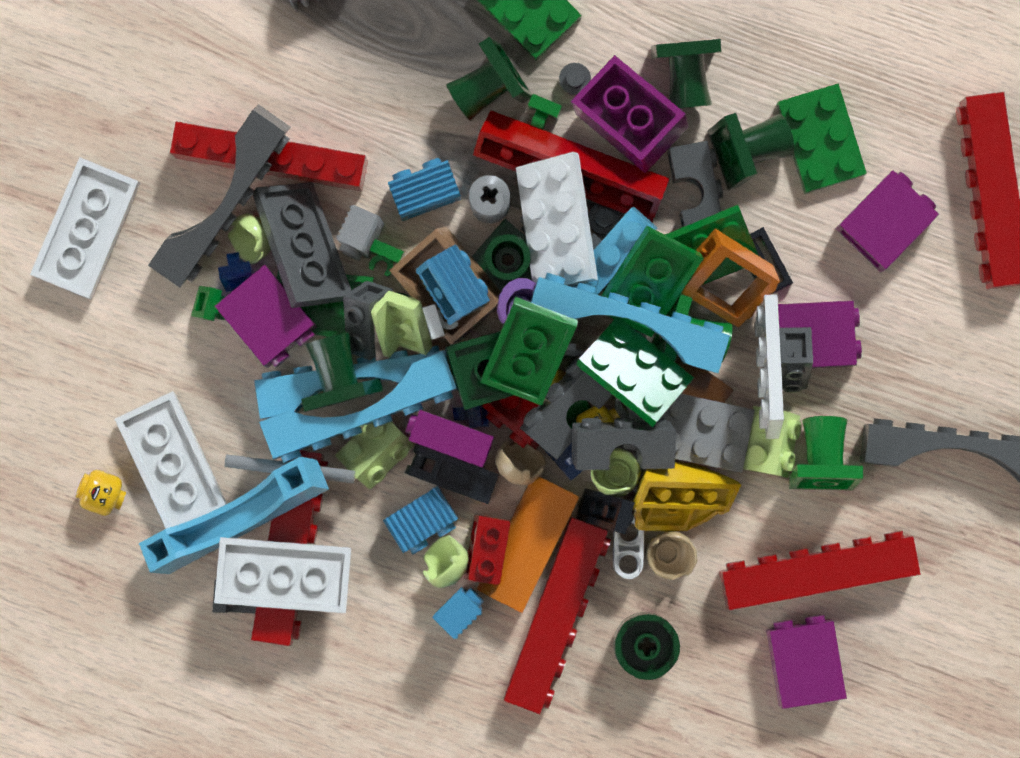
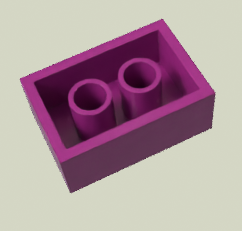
[571,55,689,173]

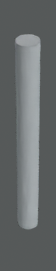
[225,454,355,484]

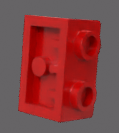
[482,395,540,450]
[463,514,510,585]

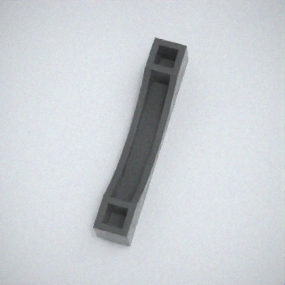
[148,104,291,287]
[860,418,1020,483]

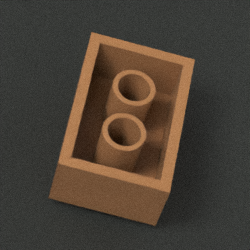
[390,226,501,345]

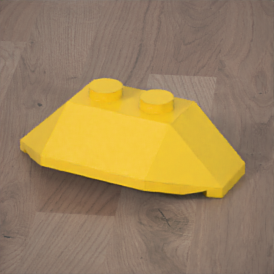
[633,462,742,531]

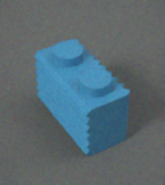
[388,158,462,221]
[416,244,490,325]
[383,486,459,555]
[432,587,484,639]

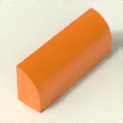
[476,477,579,613]

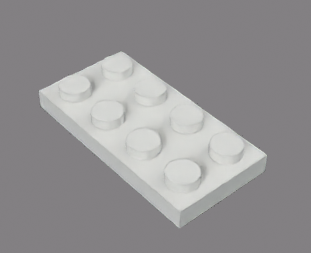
[516,152,598,287]
[30,157,140,300]
[755,295,784,439]
[115,391,227,529]
[214,537,351,613]

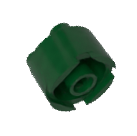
[613,612,680,680]

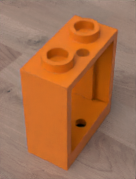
[681,229,780,328]

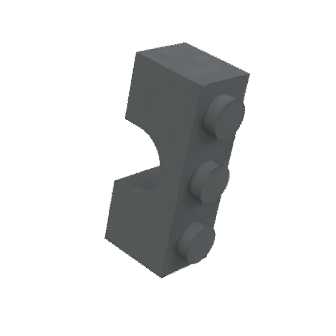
[667,141,723,227]
[520,354,612,459]
[572,418,676,470]

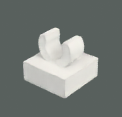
[422,304,458,339]

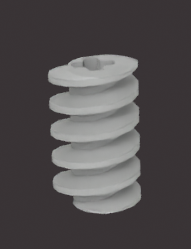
[469,175,510,224]

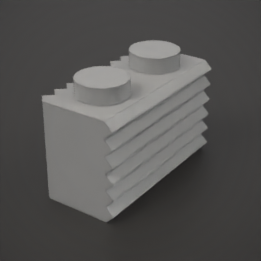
[336,205,384,261]

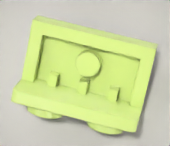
[371,291,433,357]
[743,406,802,478]
[335,422,414,489]

